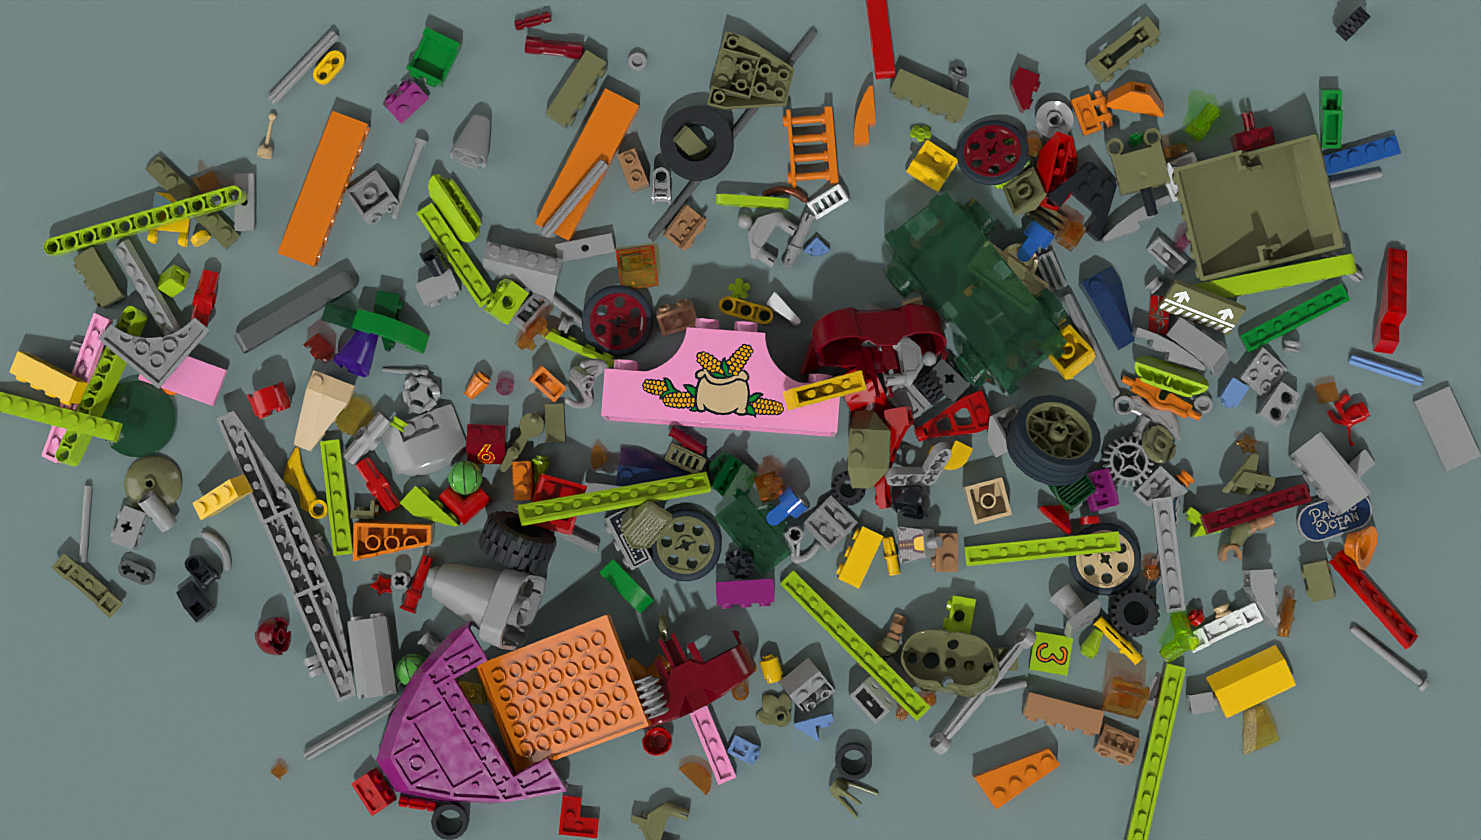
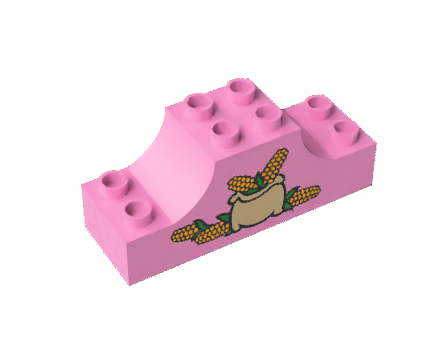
[601,318,840,437]

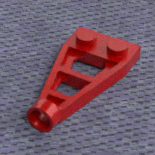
[914,390,991,442]

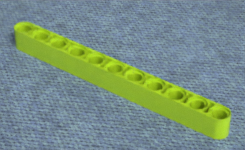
[43,186,247,256]

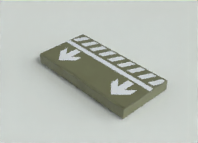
[1159,279,1246,335]

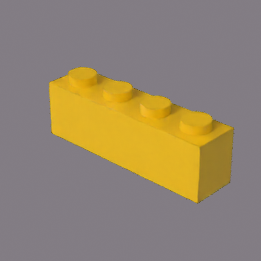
[9,351,88,406]

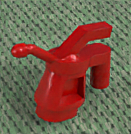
[1327,394,1370,447]

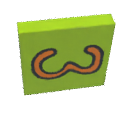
[1029,631,1073,676]

